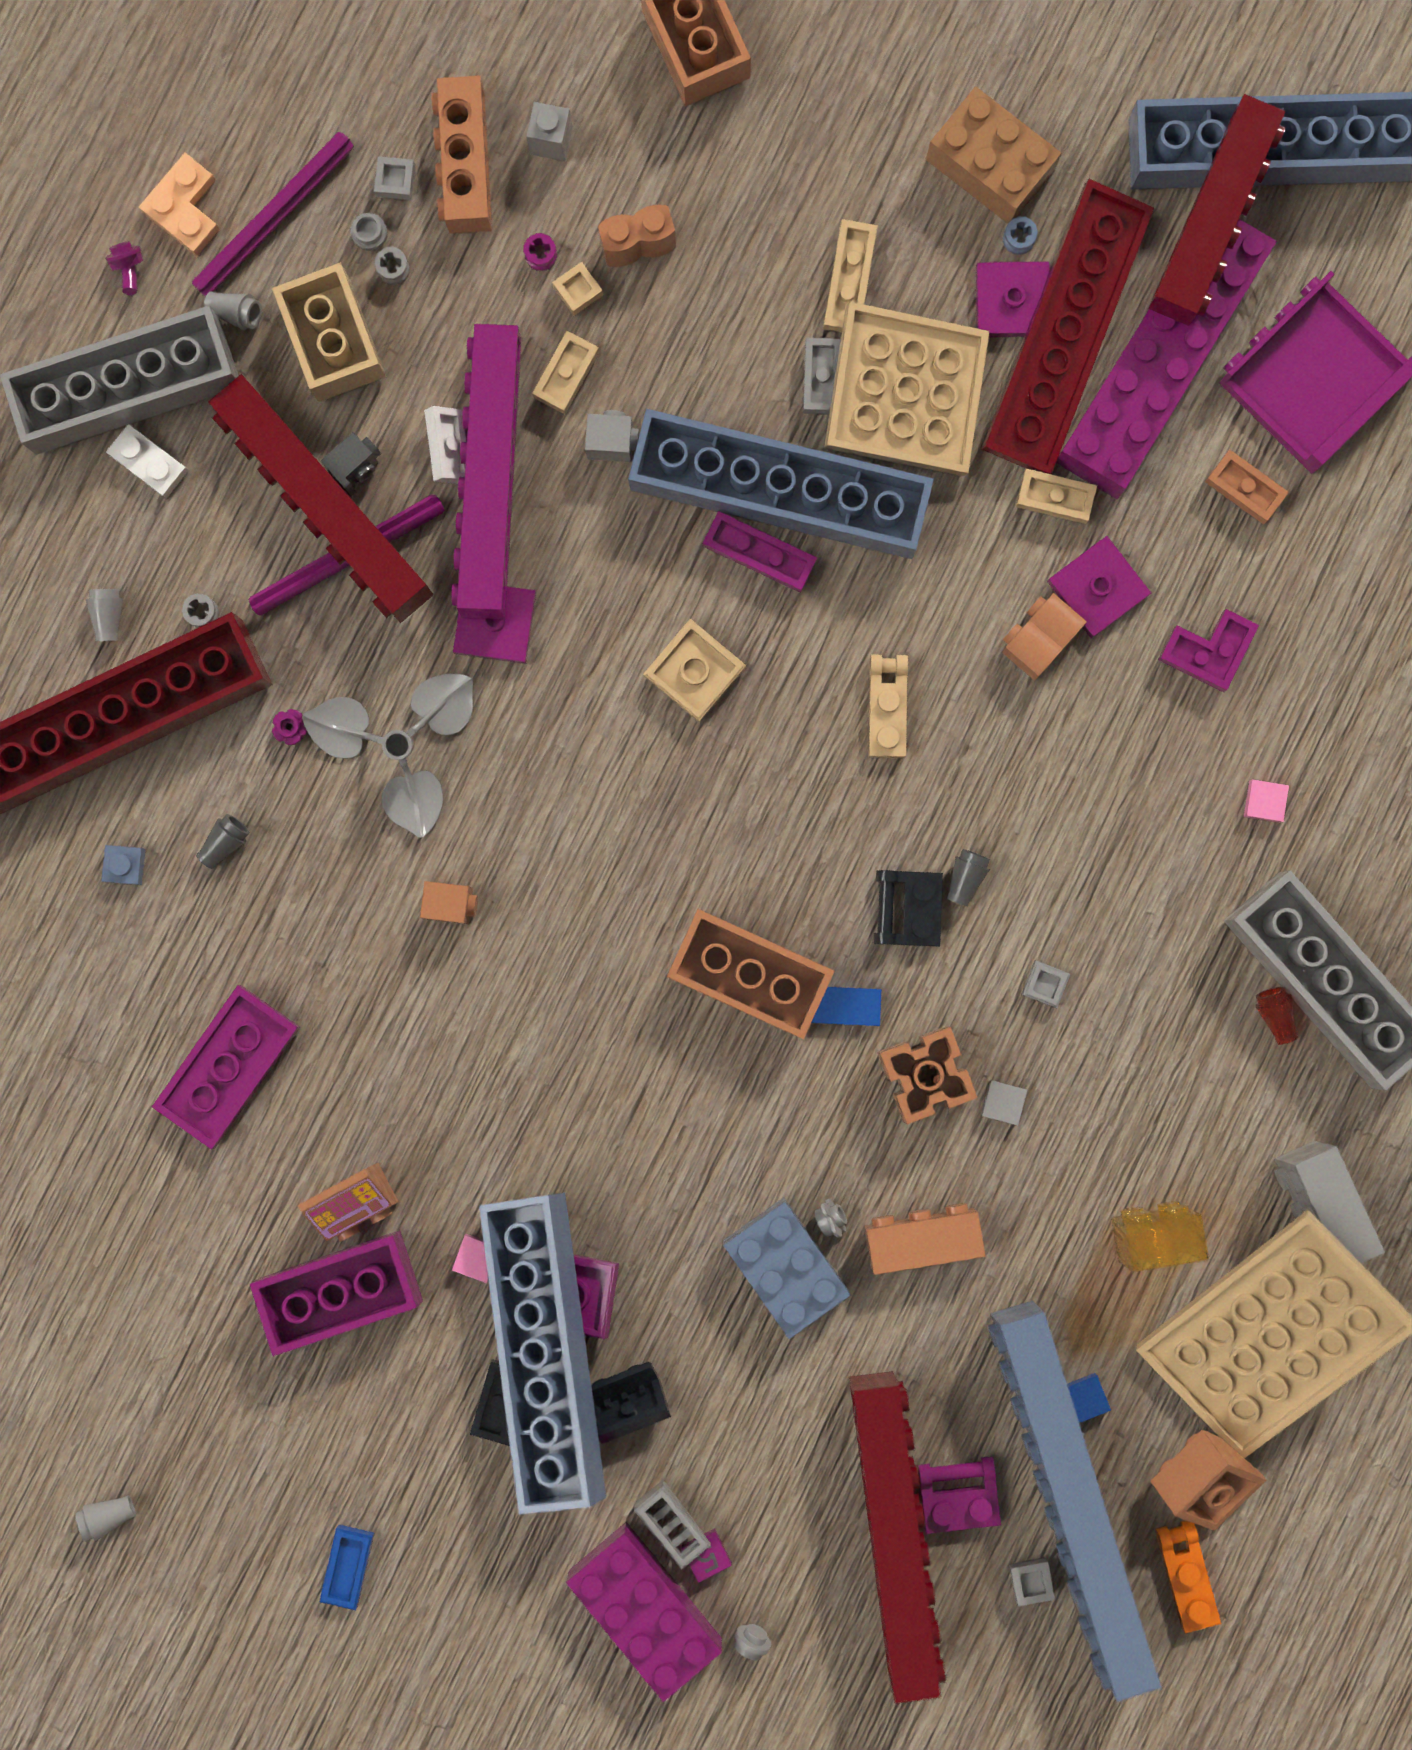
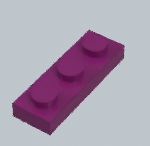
[702,511,817,593]

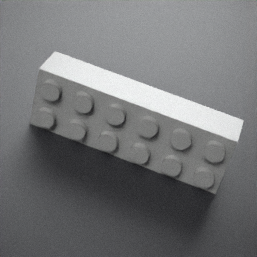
[0,305,238,455]
[1223,870,1412,1091]

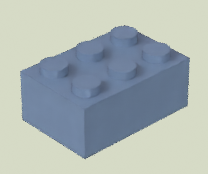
[723,1197,850,1339]

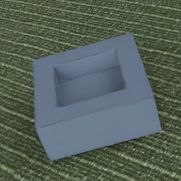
[101,845,146,885]

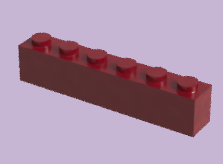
[1148,94,1286,326]

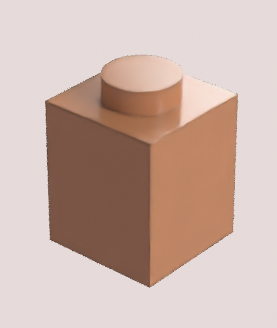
[420,881,478,924]

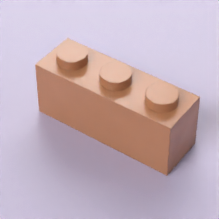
[864,1203,986,1275]

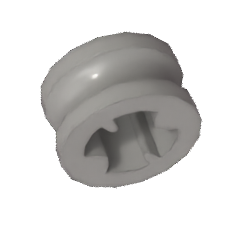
[375,247,410,285]
[182,593,219,628]

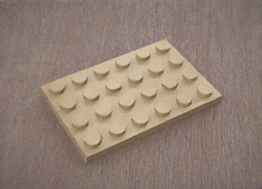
[1136,1210,1412,1458]

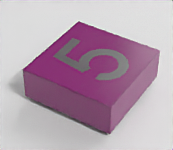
[681,1528,732,1583]

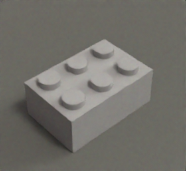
[1274,1141,1385,1263]

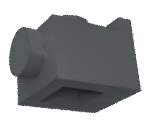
[321,432,381,497]

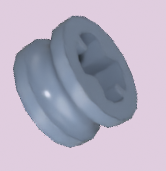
[1003,216,1038,255]

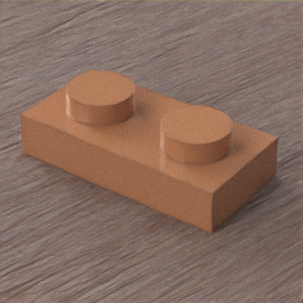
[1205,449,1289,524]

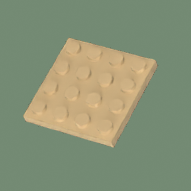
[824,301,990,476]

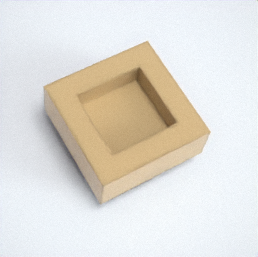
[552,262,603,316]

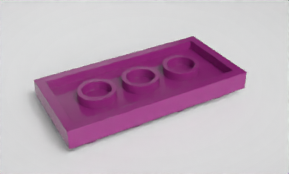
[152,985,300,1150]

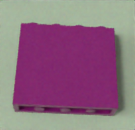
[1219,271,1412,474]

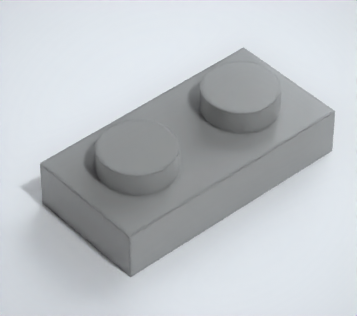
[803,338,841,414]

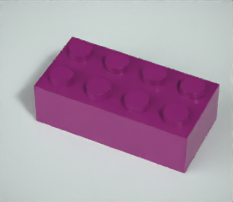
[249,1230,423,1356]
[566,1521,722,1702]

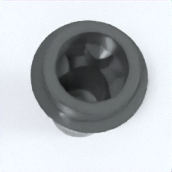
[196,814,250,869]
[947,849,990,906]

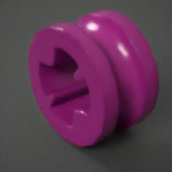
[524,233,557,271]

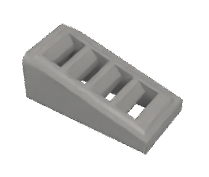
[634,1480,711,1569]

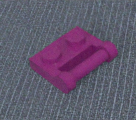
[918,1456,1001,1534]

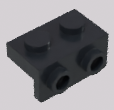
[591,1362,671,1445]

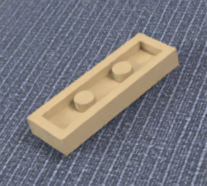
[823,219,878,333]

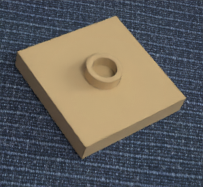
[643,619,746,723]

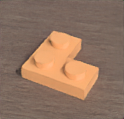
[139,153,220,256]

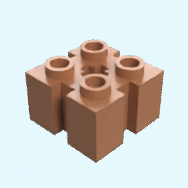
[877,1026,978,1124]

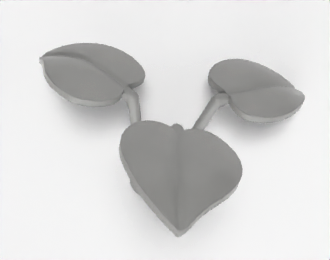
[302,673,473,838]

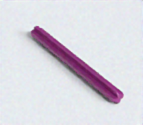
[192,132,354,297]
[248,494,445,616]

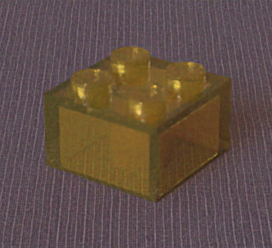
[1111,1201,1209,1272]

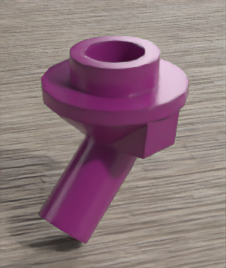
[105,241,143,295]

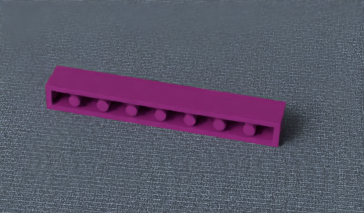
[451,324,522,620]

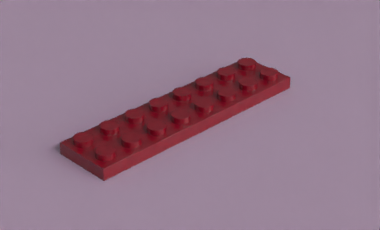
[981,179,1154,475]

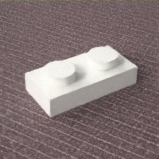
[424,406,466,484]
[106,424,189,499]

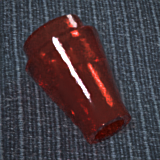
[1255,987,1298,1045]

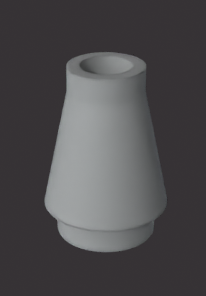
[204,291,262,330]
[86,589,123,641]
[75,1495,136,1541]

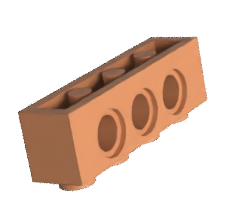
[432,75,492,234]

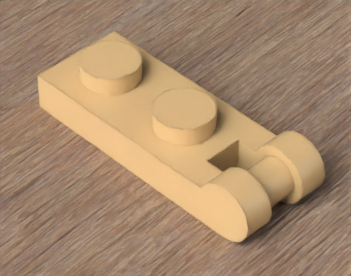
[868,654,908,758]

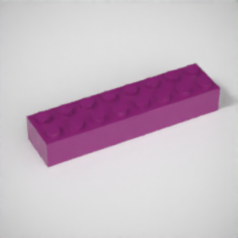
[1056,219,1277,499]

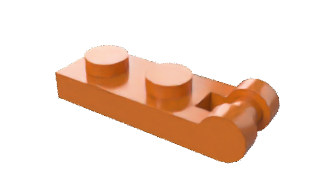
[1155,1520,1221,1634]

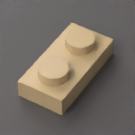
[532,331,600,414]
[1015,469,1097,524]

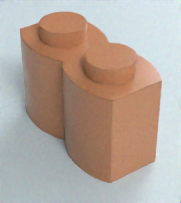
[598,205,676,267]
[1002,593,1087,681]

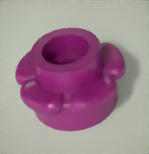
[272,709,307,745]

